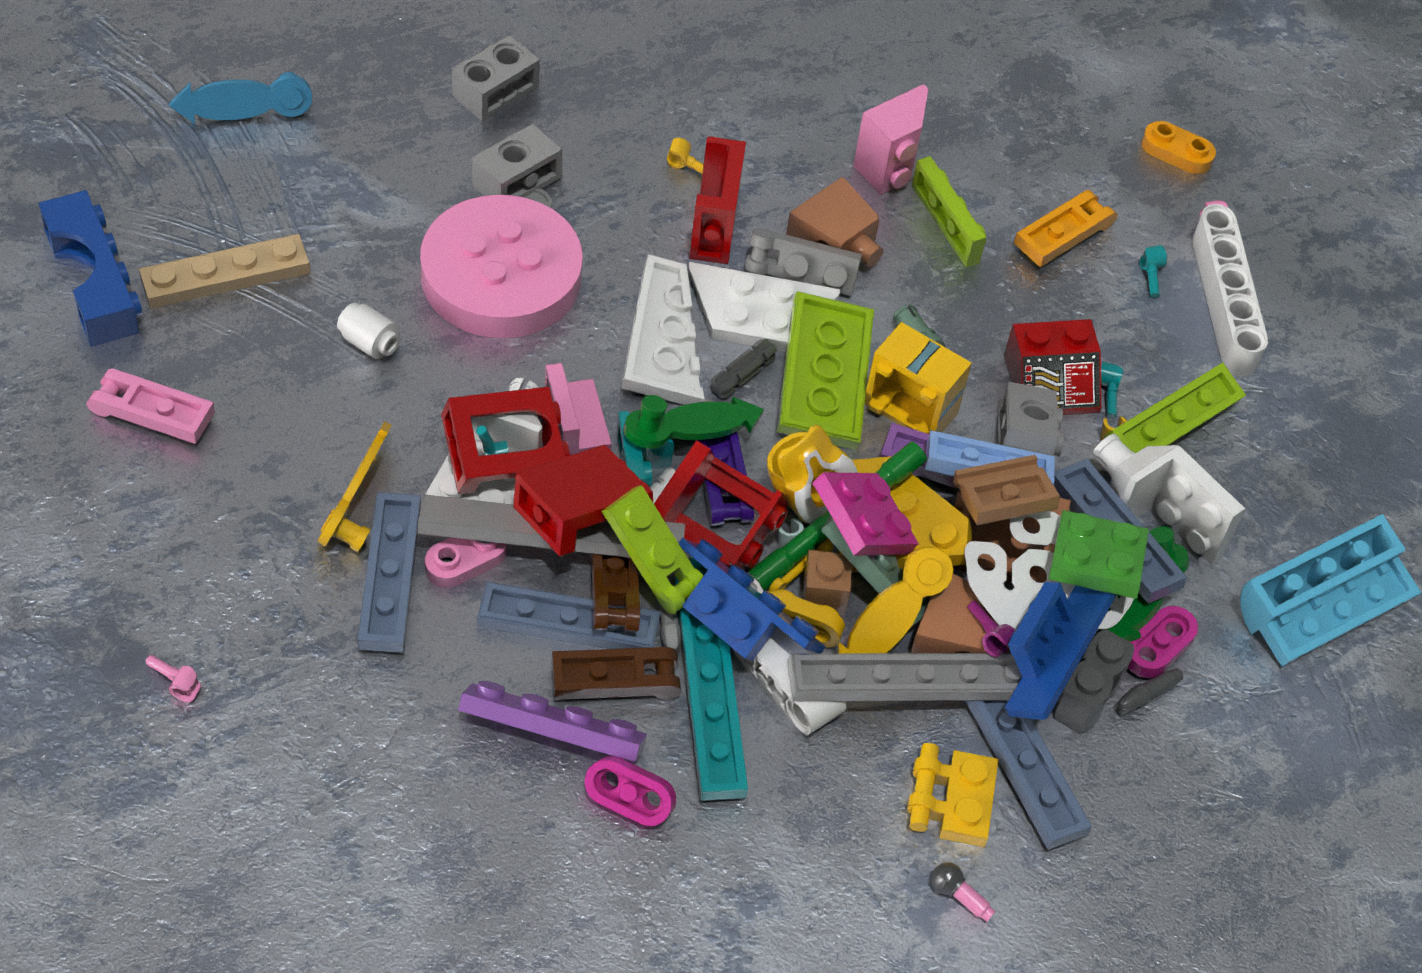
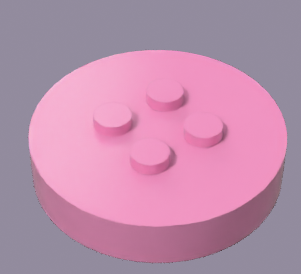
[420,195,583,338]

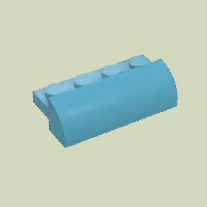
[1240,514,1422,667]

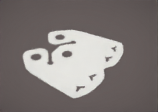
[964,511,1134,631]

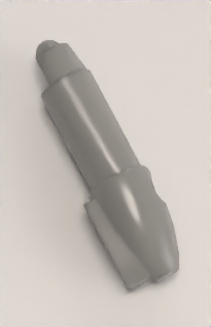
[659,603,681,655]

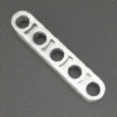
[1192,204,1268,377]

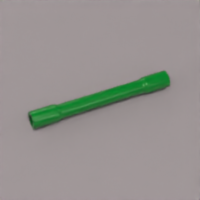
[747,441,927,591]

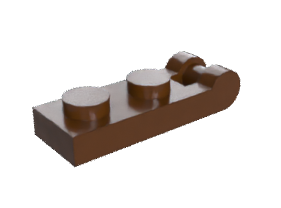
[591,553,640,632]
[552,647,681,700]

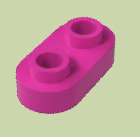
[1128,606,1198,678]
[585,756,676,826]

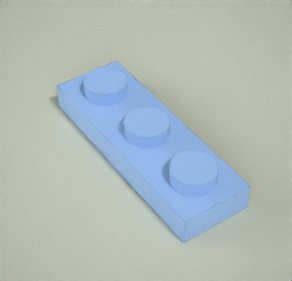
[925,430,1055,485]

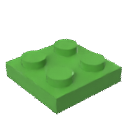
[1049,510,1149,599]

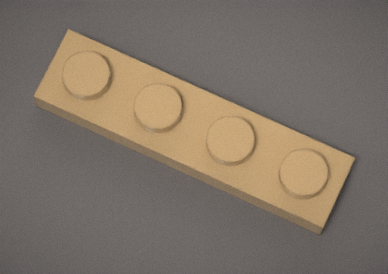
[139,234,310,309]

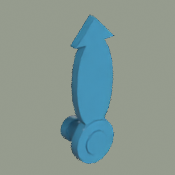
[169,72,313,124]

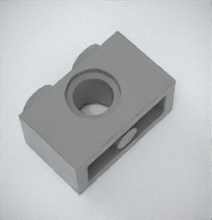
[471,124,562,198]
[998,381,1065,457]

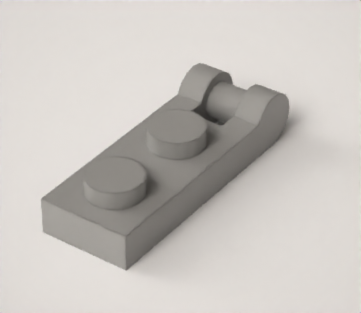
[745,228,862,296]

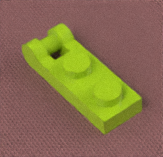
[601,485,703,614]

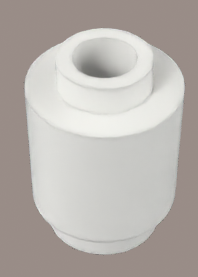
[337,303,400,359]

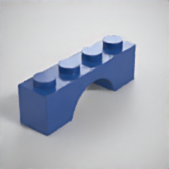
[38,190,143,347]

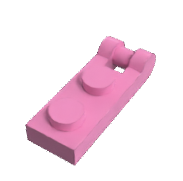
[86,369,215,444]

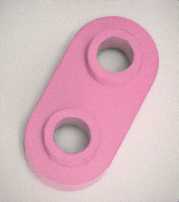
[425,537,507,588]

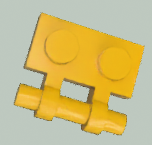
[907,743,998,848]

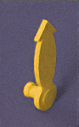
[317,421,392,552]
[837,546,953,654]

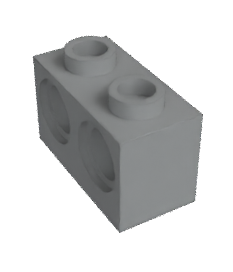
[452,35,540,121]

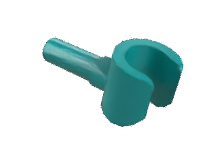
[1139,245,1167,298]
[1101,361,1123,419]
[476,425,509,455]

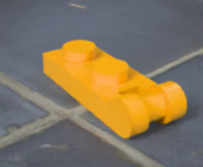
[1014,190,1118,267]

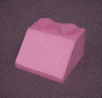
[853,84,928,195]

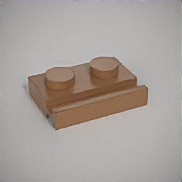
[953,455,1060,525]

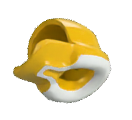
[767,425,858,524]

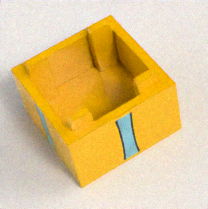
[865,322,972,434]

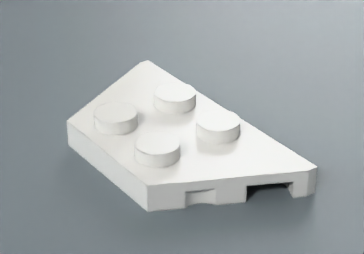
[688,262,840,352]

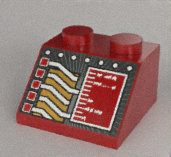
[1004,319,1102,415]

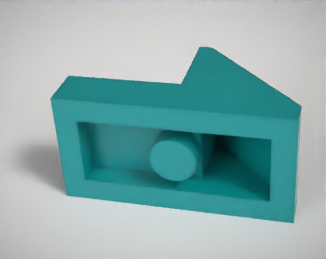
[616,411,674,487]

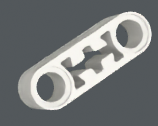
[732,627,846,735]

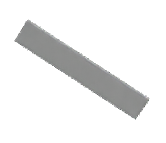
[417,494,685,558]
[787,653,1022,701]

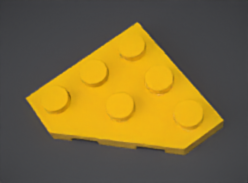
[839,456,972,573]

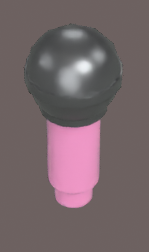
[931,862,996,922]

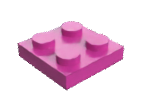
[813,472,919,556]

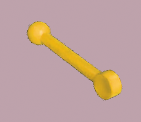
[769,538,833,591]

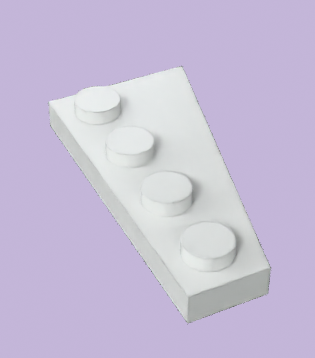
[621,254,704,405]

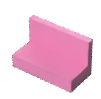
[545,363,612,455]

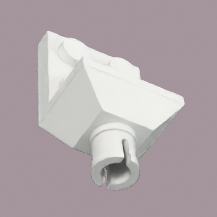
[425,378,542,504]
[1091,434,1245,565]

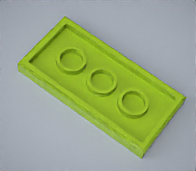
[776,291,874,450]

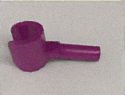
[967,600,1015,657]

